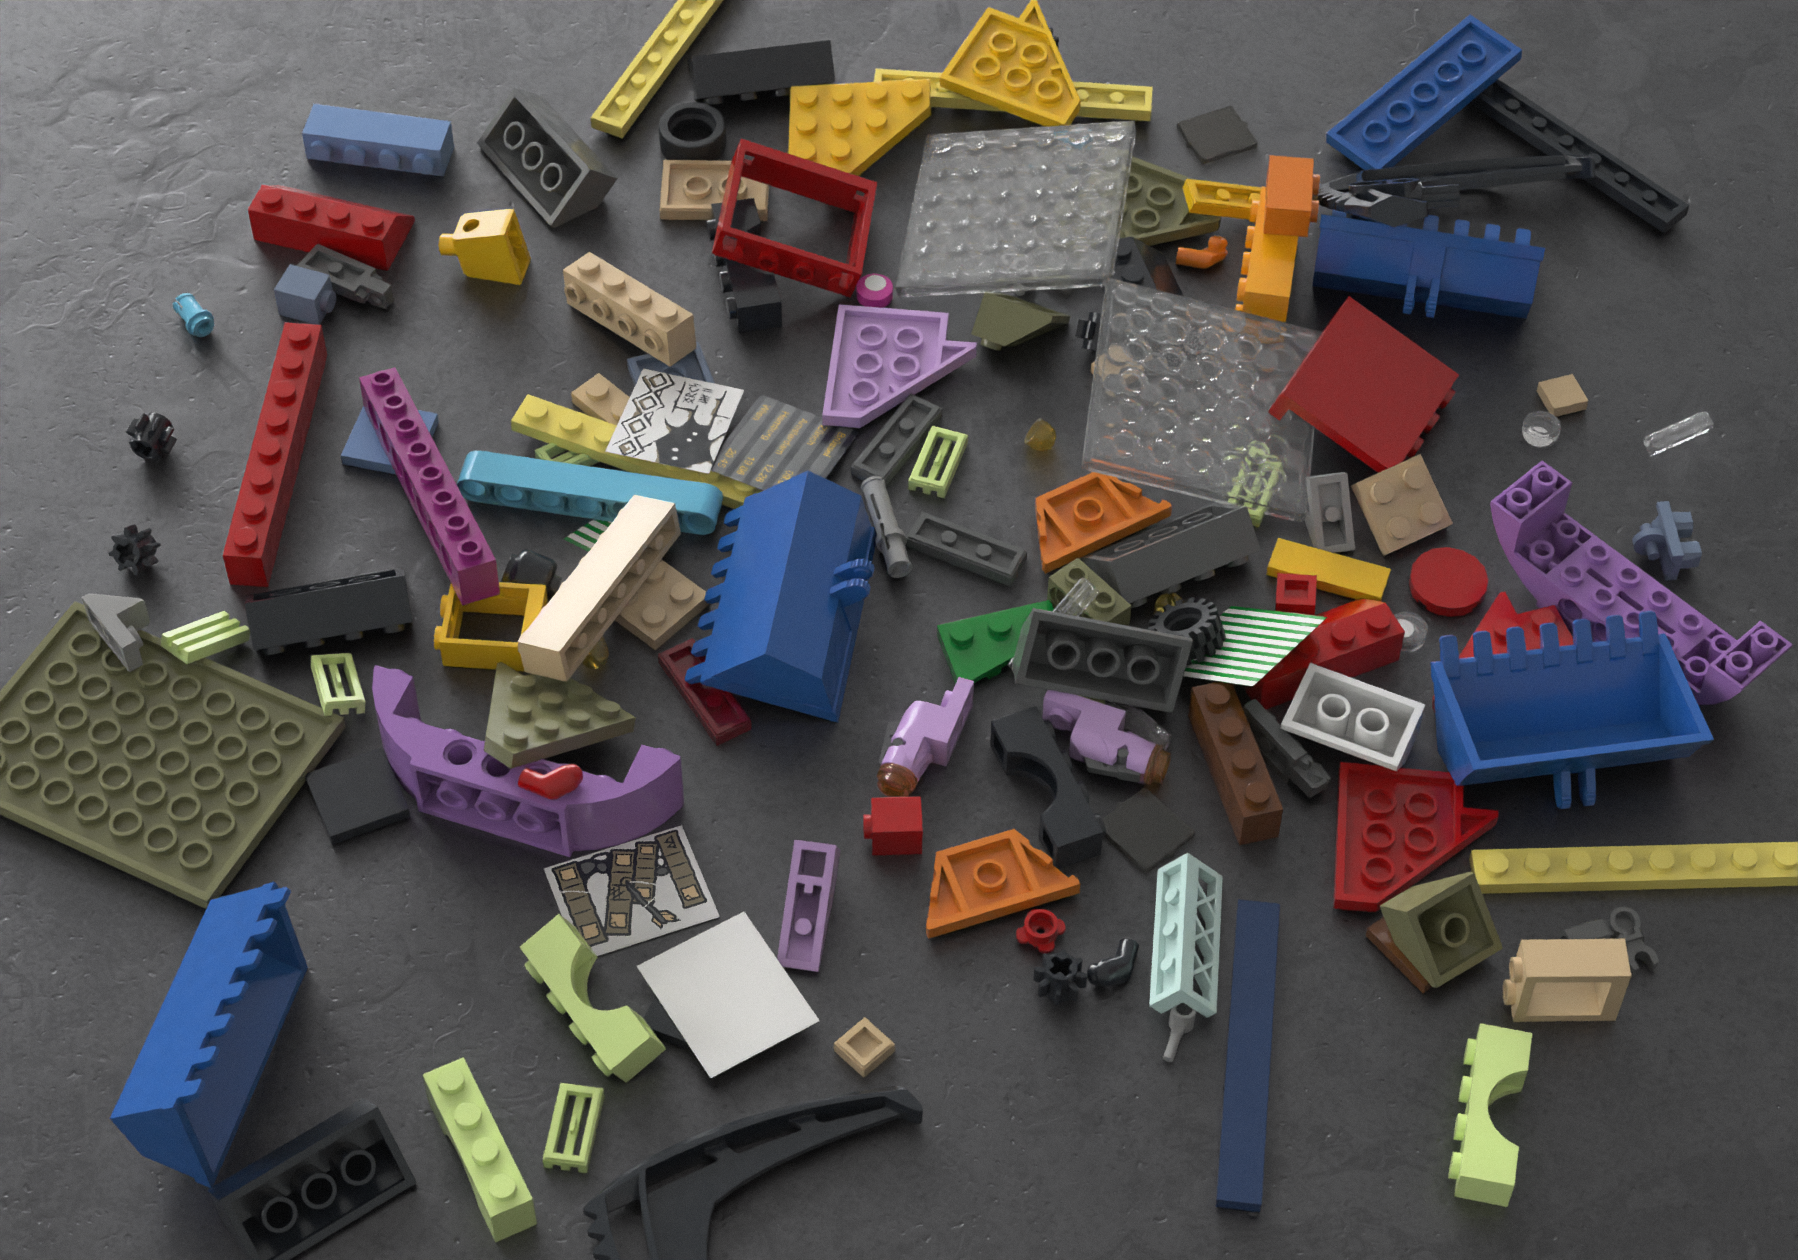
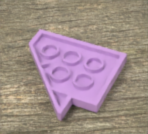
[822,304,977,428]

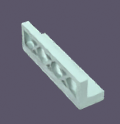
[1149,853,1223,1018]

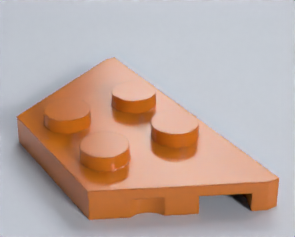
[1035,468,1172,574]
[926,829,1080,939]

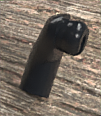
[1087,938,1139,987]

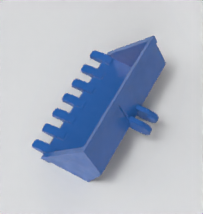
[1312,210,1545,318]
[685,471,877,723]
[1431,611,1714,809]
[110,882,308,1188]

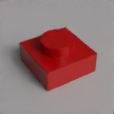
[1275,573,1317,615]

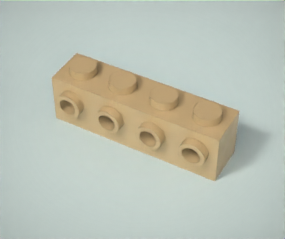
[563,252,696,367]

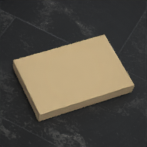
[660,160,769,221]

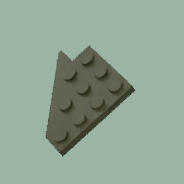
[1049,149,1221,261]
[484,662,636,769]

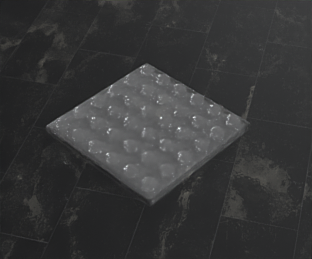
[895,121,1136,297]
[1081,278,1322,523]

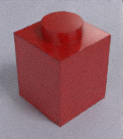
[863,797,923,855]

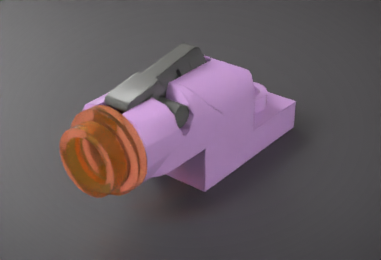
[877,677,974,797]
[1042,690,1171,785]

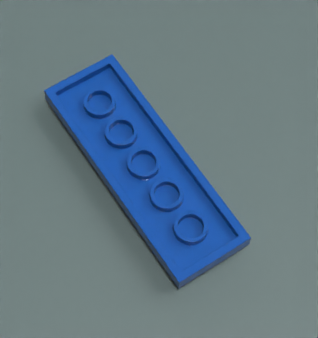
[1326,15,1522,170]

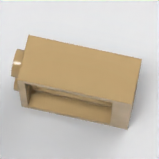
[1503,939,1631,1022]

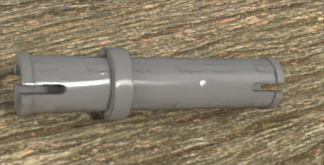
[861,476,912,578]

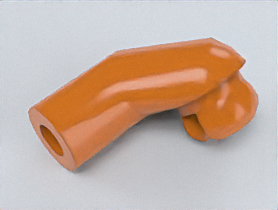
[1176,236,1228,269]

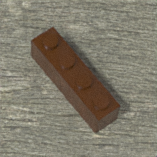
[1188,682,1283,846]

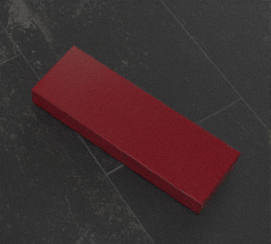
[658,638,752,746]

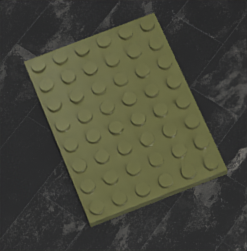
[0,601,346,909]

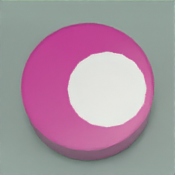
[857,274,893,308]

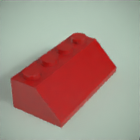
[248,184,415,271]
[1242,598,1405,709]

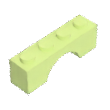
[520,914,666,1083]
[1449,1023,1532,1207]
[422,1057,537,1242]

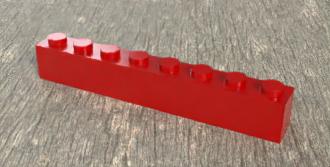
[223,322,327,587]

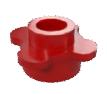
[1016,909,1065,954]

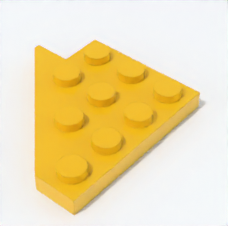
[939,0,1080,134]
[788,79,931,176]

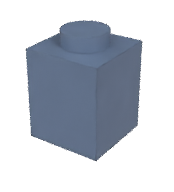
[274,264,336,325]

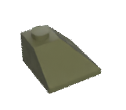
[971,292,1071,351]
[1380,872,1503,988]

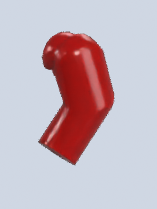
[518,764,583,800]

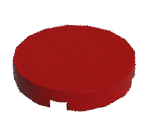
[1409,547,1489,617]

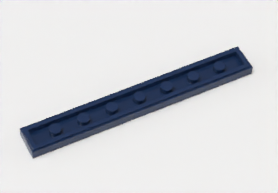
[1216,899,1280,1212]

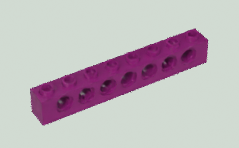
[359,367,500,605]

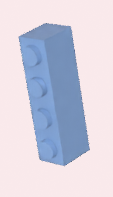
[302,104,454,176]

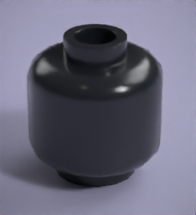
[501,549,562,599]

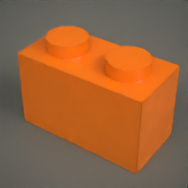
[1263,155,1320,237]

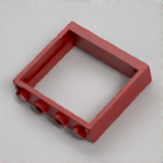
[712,138,877,298]

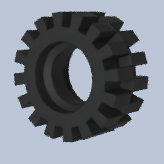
[1148,598,1226,666]

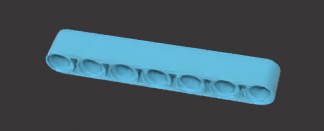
[457,451,724,535]

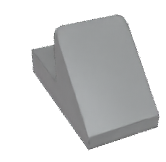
[1303,472,1355,553]
[82,594,150,672]

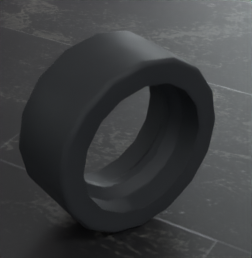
[659,102,726,161]

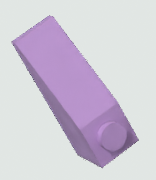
[777,840,840,972]

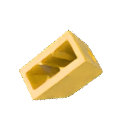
[439,209,531,285]

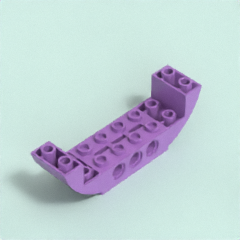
[1490,461,1793,705]
[372,665,684,857]

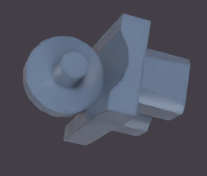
[1632,501,1702,580]

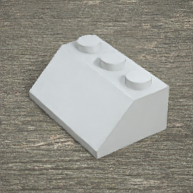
[1280,663,1425,771]

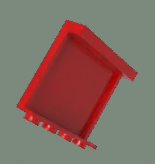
[1268,296,1459,473]

